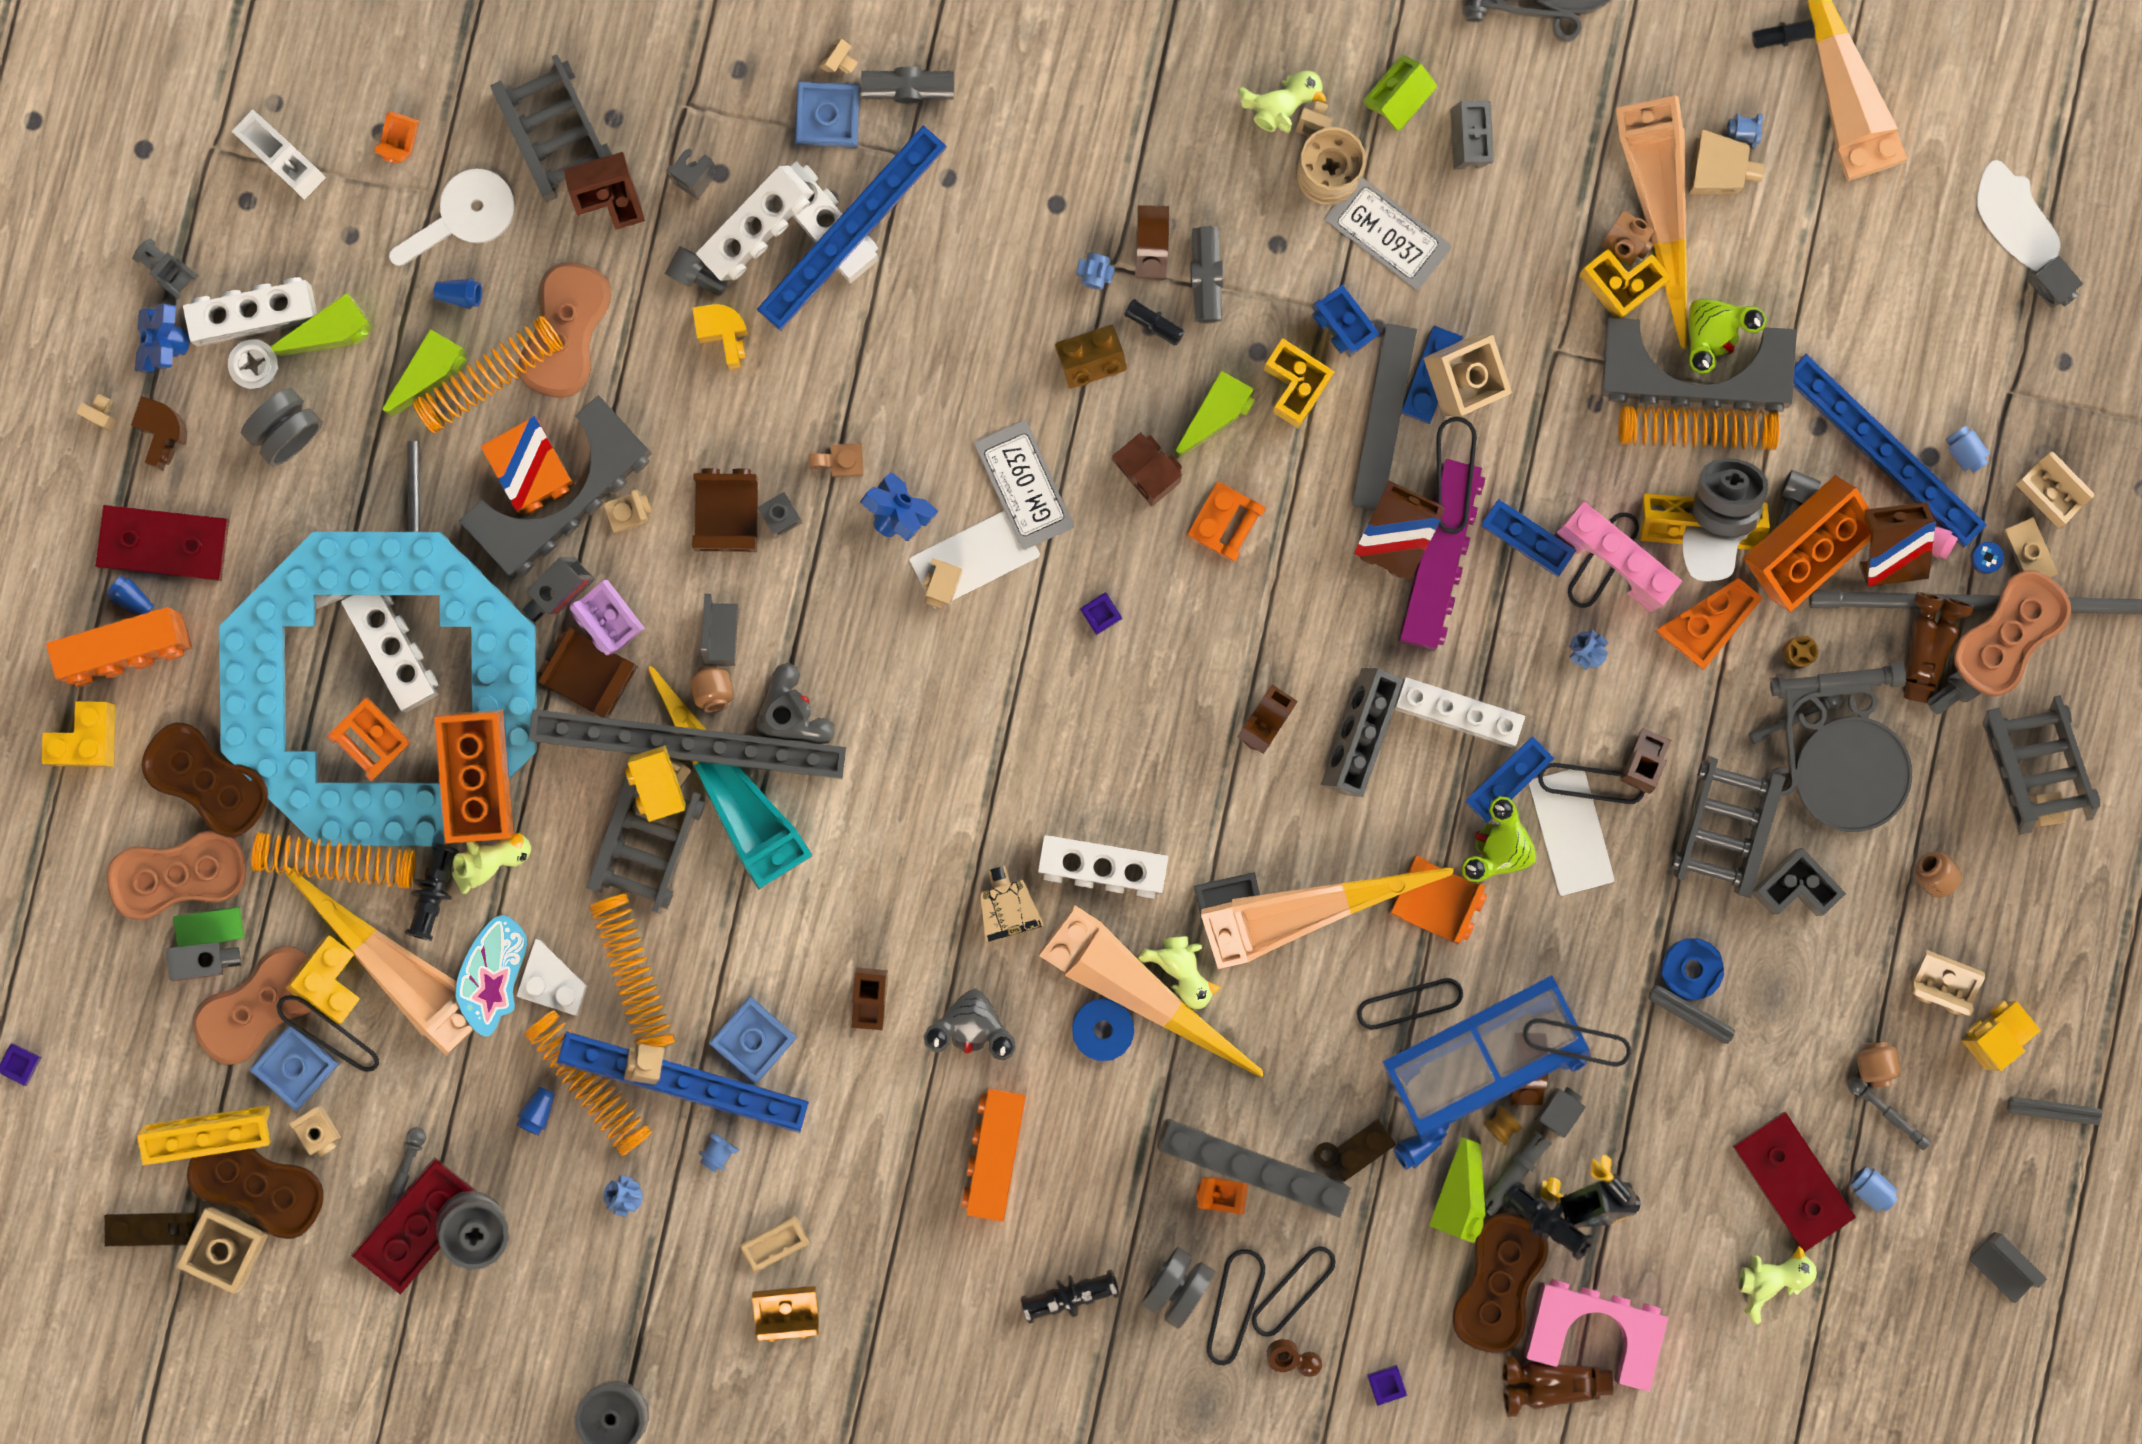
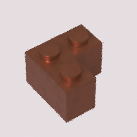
[563,152,645,230]
[1112,432,1182,507]

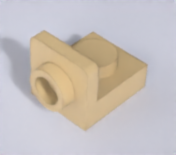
[603,489,652,534]

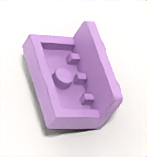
[569,580,645,655]

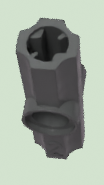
[861,67,954,104]
[1191,226,1223,323]

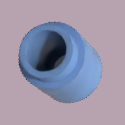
[1946,425,1990,473]
[1849,1166,1898,1212]

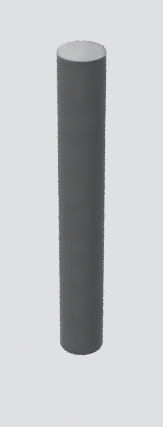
[407,441,421,532]

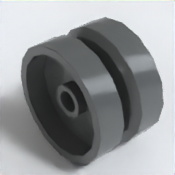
[241,388,323,467]
[1692,458,1768,537]
[436,1191,509,1270]
[1141,1246,1215,1329]
[575,1381,649,1444]

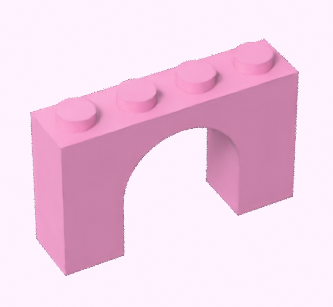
[1554,501,1682,613]
[1523,1279,1668,1392]

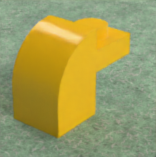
[692,304,749,370]

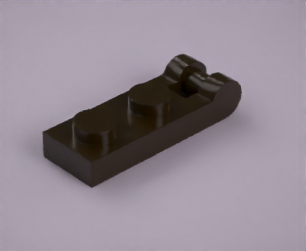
[104,1212,194,1246]

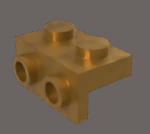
[1054,324,1127,389]
[752,1286,819,1342]

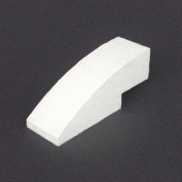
[231,109,326,200]

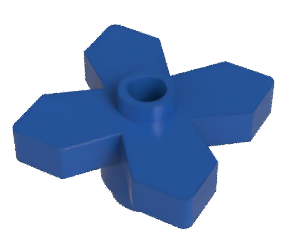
[135,304,190,373]
[860,473,938,541]

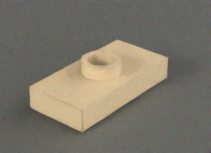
[2003,517,2059,578]
[739,1215,810,1273]

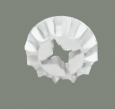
[228,339,279,389]

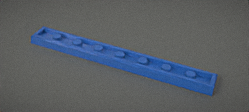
[757,125,947,331]
[1793,354,1987,548]
[556,1031,809,1133]

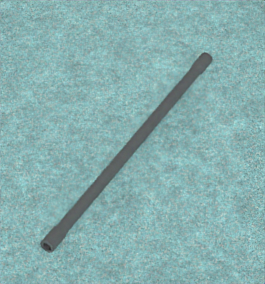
[1809,589,2142,614]

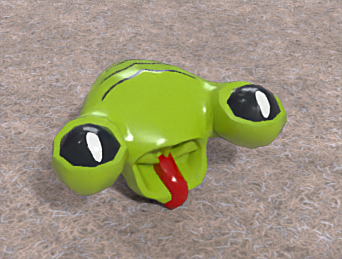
[1688,299,1767,375]
[1461,796,1537,883]

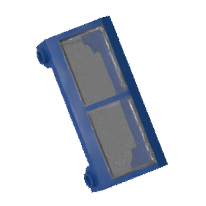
[1383,975,1590,1145]

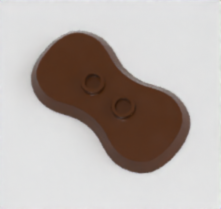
[141,722,268,837]
[187,1148,324,1239]
[1453,1213,1549,1353]

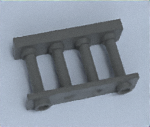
[490,54,612,203]
[1983,695,2100,835]
[1671,755,1785,898]
[586,776,705,913]

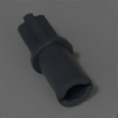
[1752,19,1815,49]
[1124,299,1184,345]

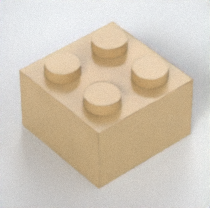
[1424,335,1512,416]
[177,1207,269,1294]

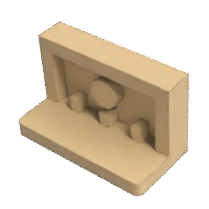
[2015,452,2095,529]
[1911,950,1985,1016]

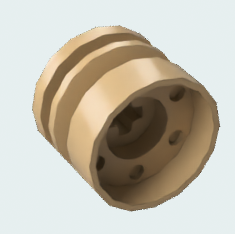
[1296,127,1366,205]

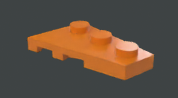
[1655,578,1763,670]

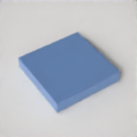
[795,82,860,147]
[708,996,798,1085]
[249,1026,340,1112]

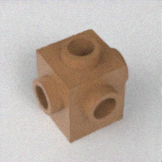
[1600,210,1655,266]

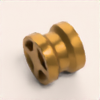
[1783,636,1819,669]
[1483,1106,1523,1146]

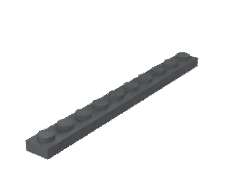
[529,709,846,779]

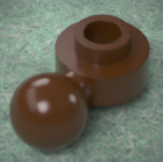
[1267,1339,1322,1377]

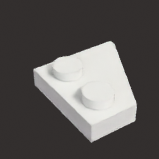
[516,939,587,1016]

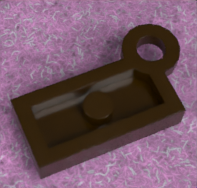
[1314,1118,1397,1181]

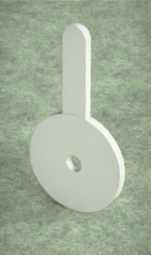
[389,169,515,266]

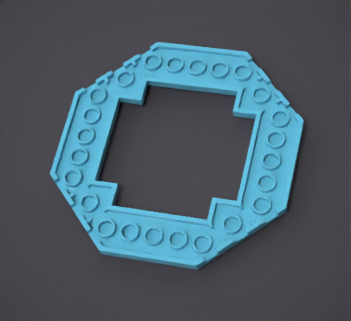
[219,531,537,846]

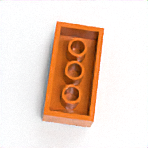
[1743,475,1871,612]
[46,607,192,687]
[434,710,514,843]
[961,1087,1026,1222]

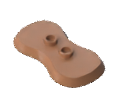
[519,262,611,397]
[1954,570,2071,696]
[107,830,246,920]
[192,946,312,1065]

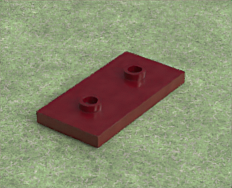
[95,505,229,581]
[1732,1112,1856,1252]
[351,1157,477,1295]

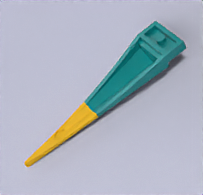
[648,666,813,890]

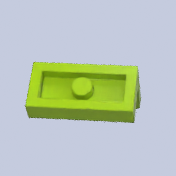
[1363,55,1437,131]

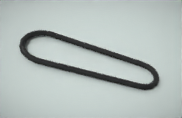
[1436,417,1477,534]
[277,995,379,1072]
[1207,1249,1266,1365]

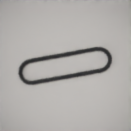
[1568,512,1639,608]
[1538,763,1645,804]
[1357,978,1463,1030]
[1523,1018,1631,1067]
[1252,1246,1336,1337]

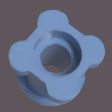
[1726,113,1763,148]
[699,1132,739,1172]

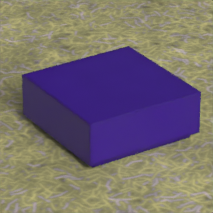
[1080,592,1123,636]
[0,1043,42,1086]
[1367,1365,1407,1406]

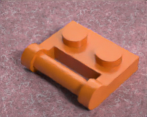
[1187,481,1266,562]
[327,697,412,782]

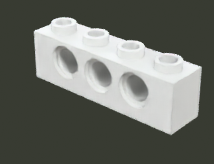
[776,161,879,284]
[696,166,814,281]
[183,277,317,347]
[341,595,439,713]
[1394,677,1525,748]
[1038,835,1168,899]

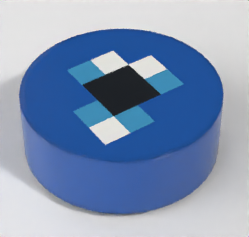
[1971,542,2004,574]

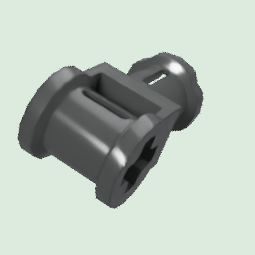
[132,238,198,299]

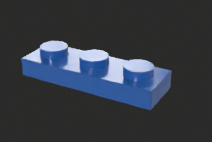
[1401,326,1463,424]
[1480,499,1576,577]
[1464,736,1555,823]

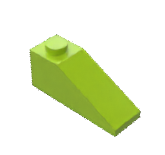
[270,293,374,357]
[382,329,467,417]
[1174,371,1255,458]
[1429,1137,1485,1243]

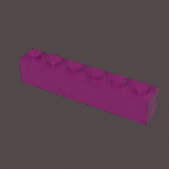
[1398,459,1485,651]

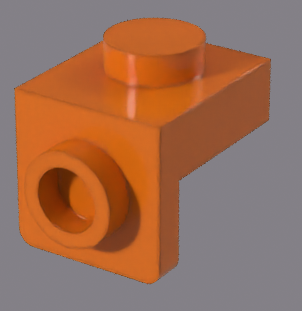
[374,111,420,163]
[1196,1177,1248,1215]

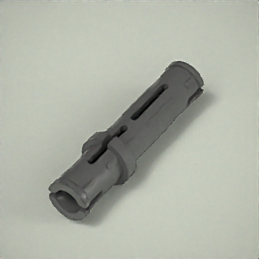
[1484,1131,1552,1216]

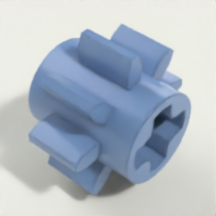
[1076,253,1115,290]
[1569,629,1608,670]
[603,1175,643,1217]

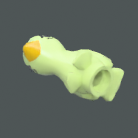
[1238,70,1326,133]
[452,833,531,895]
[1136,936,1221,1010]
[1738,1246,1817,1325]

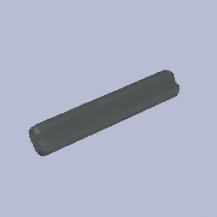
[1648,985,1735,1044]
[2007,1096,2102,1125]

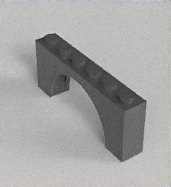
[1601,318,1797,412]
[459,395,651,579]
[1158,1118,1351,1218]

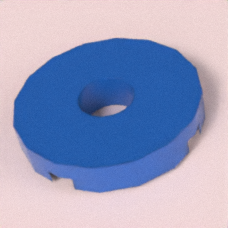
[1661,938,1724,1000]
[1072,999,1134,1061]

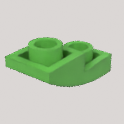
[173,907,245,947]

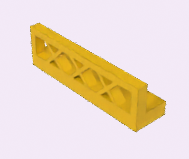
[1640,493,1770,550]
[137,1105,271,1165]

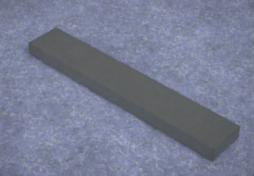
[1352,323,1417,510]

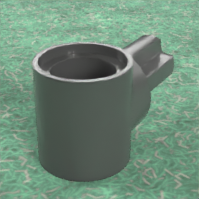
[665,246,728,296]
[1776,469,1821,526]
[1927,670,1981,714]

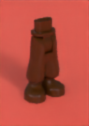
[1904,592,1974,703]
[1502,1356,1613,1417]

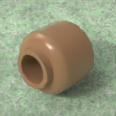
[690,665,734,713]
[1914,851,1962,898]
[1857,1041,1901,1088]

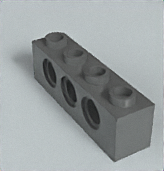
[1321,668,1404,797]

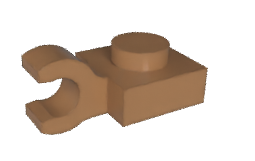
[809,443,863,477]

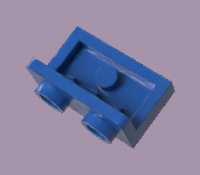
[1312,284,1380,357]

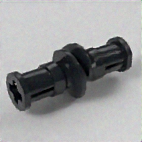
[405,843,459,941]
[1503,1182,1594,1260]
[1021,1269,1120,1324]

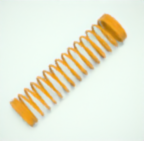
[413,316,563,434]
[1618,405,1780,451]
[251,831,416,889]
[589,893,676,1048]
[524,1010,652,1157]

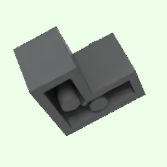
[1752,848,1846,916]

